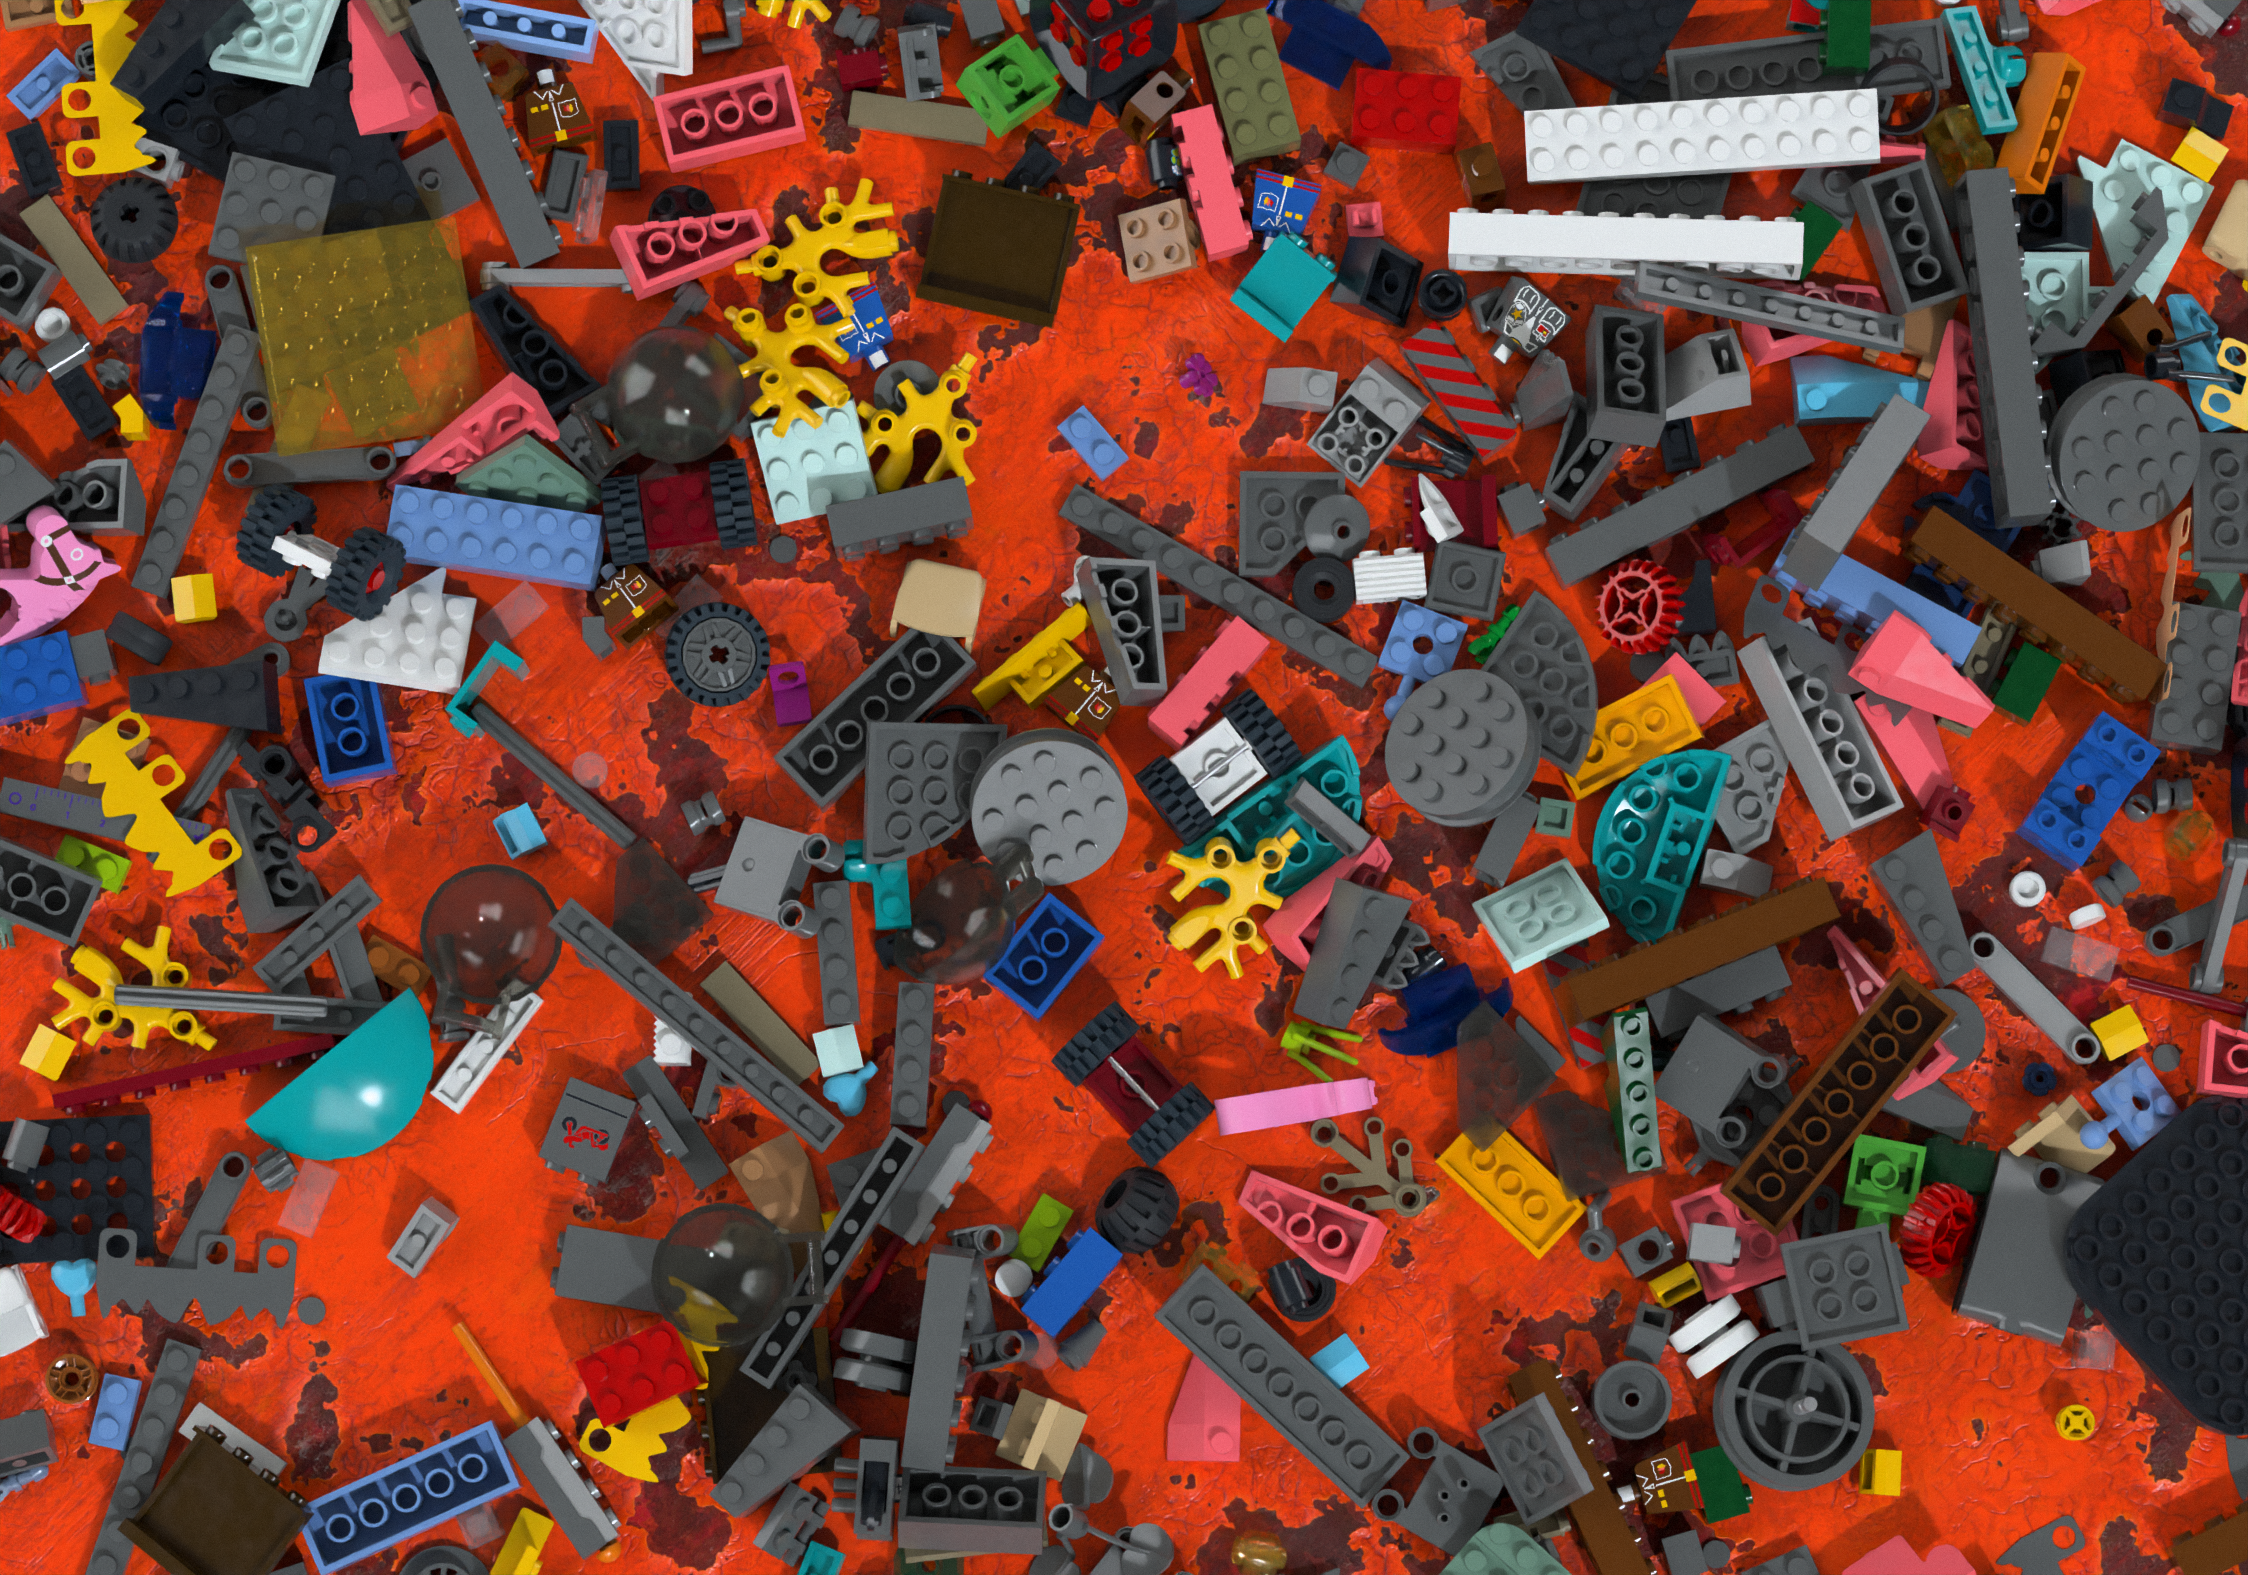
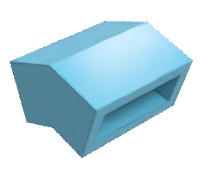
[492,803,548,860]
[1309,1333,1370,1389]

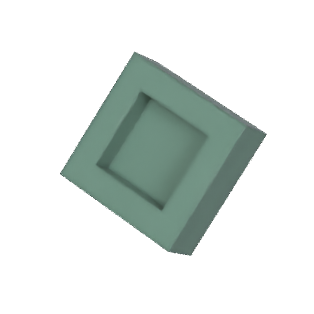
[1535,797,1576,839]

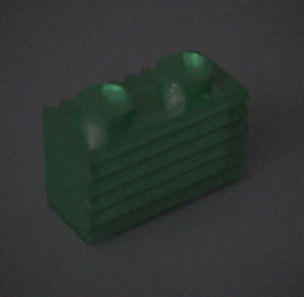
[1920,1134,1996,1197]

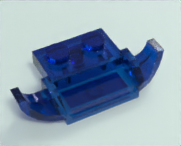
[1265,0,1394,91]
[137,291,217,431]
[1378,962,1514,1058]

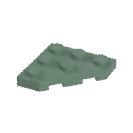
[455,434,602,513]

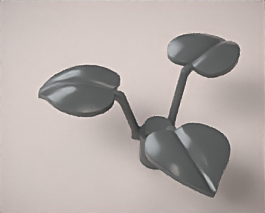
[1029,1443,1174,1575]

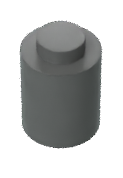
[37,330,93,380]
[2,1117,50,1173]

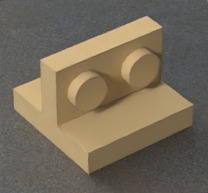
[995,1388,1088,1482]

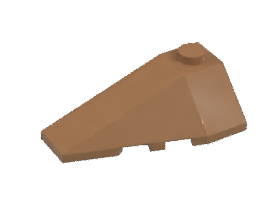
[728,1130,825,1277]

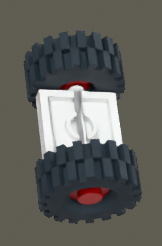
[236,483,406,622]
[1134,688,1303,846]

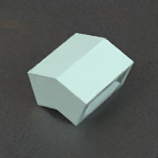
[812,1024,864,1077]

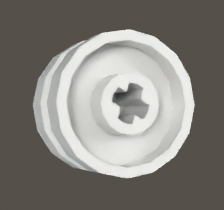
[1668,1293,1760,1379]

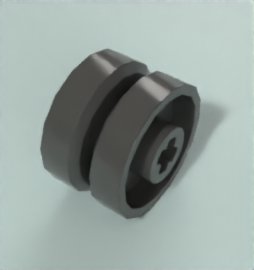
[832,1328,918,1393]
[1590,1360,1672,1440]

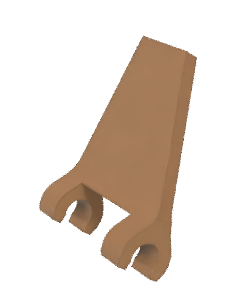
[1862,297,1960,381]

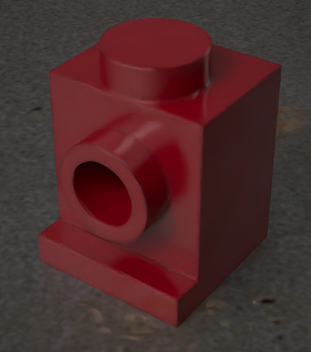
[835,47,889,92]
[1917,784,1976,843]

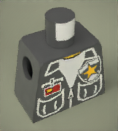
[1486,276,1572,365]

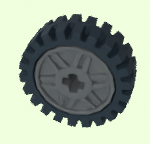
[664,602,771,707]

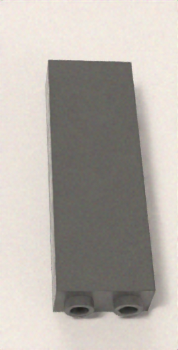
[550,1224,780,1332]

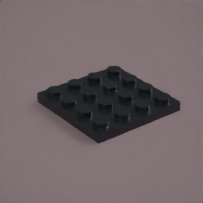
[1515,0,1698,102]

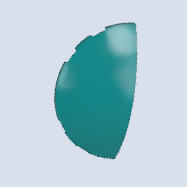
[1177,734,1362,898]
[1593,749,1733,945]
[245,987,434,1161]

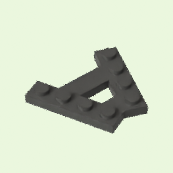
[252,874,391,1035]

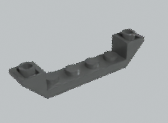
[2030,186,2169,359]

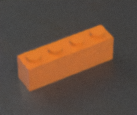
[1995,52,2087,194]

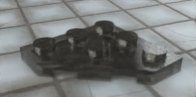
[612,837,714,968]
[1457,1000,1558,1152]
[1531,1090,1669,1202]

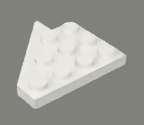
[577,0,693,100]
[318,567,477,695]

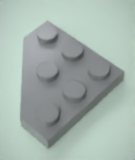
[1714,719,1790,855]

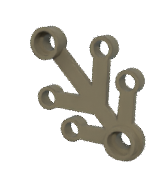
[1310,1117,1427,1217]

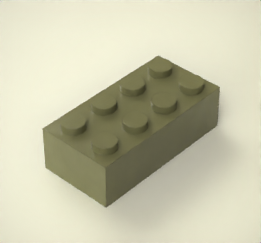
[1197,8,1301,166]

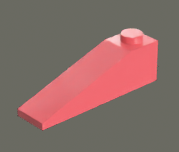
[1742,280,1888,367]
[1238,1170,1388,1285]

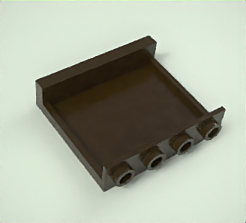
[915,169,1081,329]
[697,1327,842,1485]
[117,1424,315,1575]

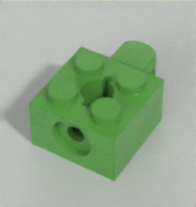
[956,34,1061,139]
[1840,1134,1927,1233]

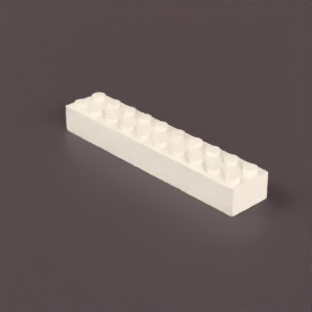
[1524,88,1880,185]
[1448,208,1804,280]

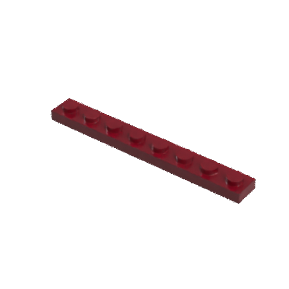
[52,1033,337,1115]

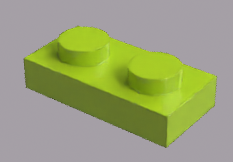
[55,834,133,895]
[1008,1193,1074,1273]

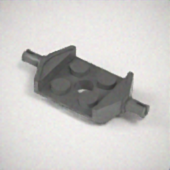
[1683,1054,1804,1177]

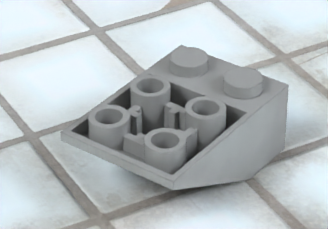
[1665,328,1751,421]
[1306,357,1432,488]

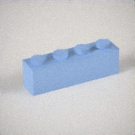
[458,0,599,64]

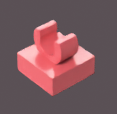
[1345,202,1384,239]

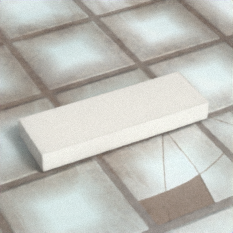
[178,1402,288,1477]

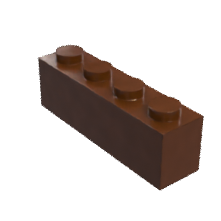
[2165,1500,2248,1575]

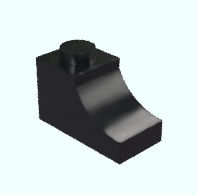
[2155,78,2234,141]
[1671,560,1716,638]

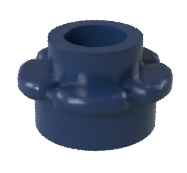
[2022,1062,2057,1097]

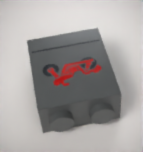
[538,1077,639,1187]

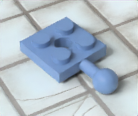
[1377,600,1468,722]
[2080,1056,2181,1151]

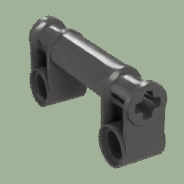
[946,1224,1039,1373]

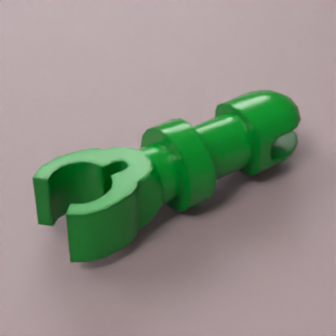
[1468,604,1522,664]

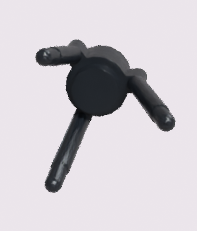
[2144,331,2236,383]
[1384,415,1475,480]

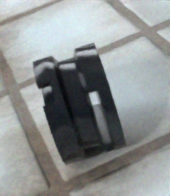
[1417,269,1468,322]

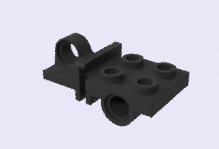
[236,741,338,853]

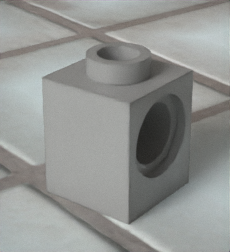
[128,137,185,189]
[1686,1222,1741,1265]

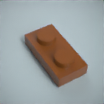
[365,934,434,998]

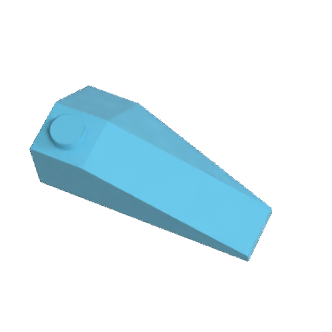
[2166,294,2247,433]
[1789,355,1930,427]

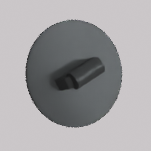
[1930,989,1986,1074]

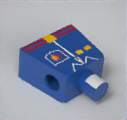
[1251,169,1322,254]
[815,282,894,372]

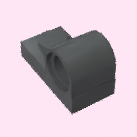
[692,1061,741,1121]

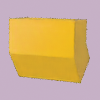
[2171,126,2229,183]
[112,394,150,441]
[171,573,217,624]
[2090,1004,2149,1061]
[19,1024,77,1082]
[1647,1262,1703,1309]
[1859,1449,1902,1496]

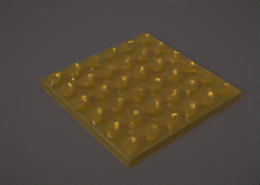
[245,217,483,457]

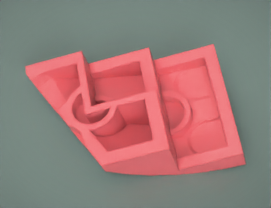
[1639,652,1727,754]

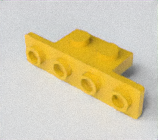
[972,602,1092,711]
[489,1507,554,1575]

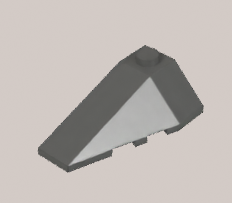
[1510,349,1574,432]
[7,459,147,536]
[226,788,325,933]
[1880,1079,1974,1142]

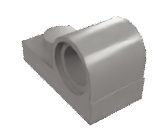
[386,1196,460,1278]

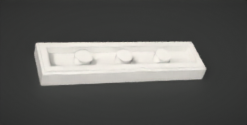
[430,979,544,1114]

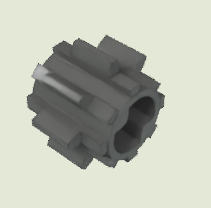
[2037,509,2082,547]
[252,1147,299,1194]

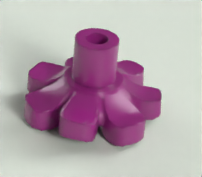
[1179,353,1218,397]

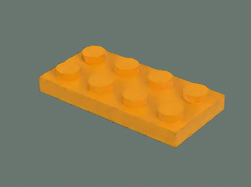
[1564,674,1704,800]
[1435,1110,1587,1260]

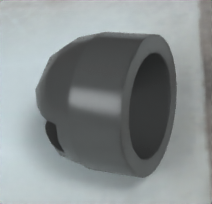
[2124,794,2154,823]

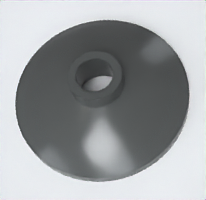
[873,360,939,425]
[1303,494,1370,563]

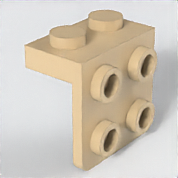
[2007,1094,2115,1174]

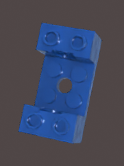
[2015,711,2162,873]

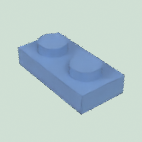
[6,48,82,123]
[1057,405,1129,482]
[88,1373,143,1451]

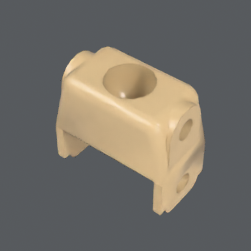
[2202,180,2248,281]
[890,559,987,654]

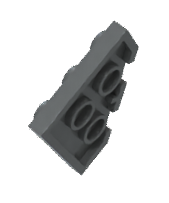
[1239,471,1345,578]

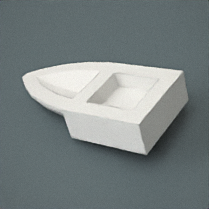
[1418,473,1464,543]

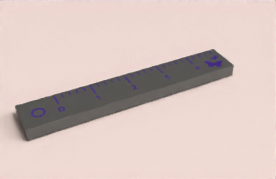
[0,777,213,845]

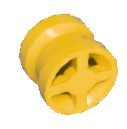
[2055,1404,2095,1441]

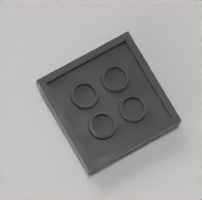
[208,152,336,279]
[1779,1223,1909,1351]
[1476,1392,1595,1527]

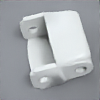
[0,1264,49,1357]

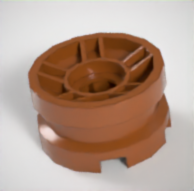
[45,1354,100,1404]

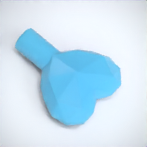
[823,1060,879,1116]
[51,1258,97,1317]

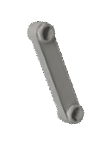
[480,262,634,294]
[1968,932,2101,1065]

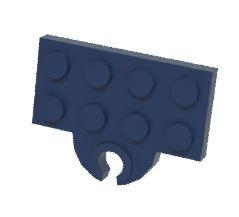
[1903,469,2022,619]

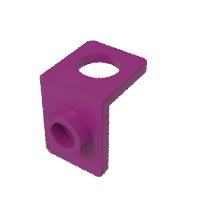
[769,661,812,727]

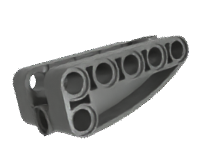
[1951,1147,2104,1346]

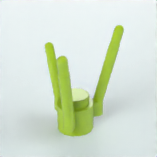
[1280,1020,1363,1083]

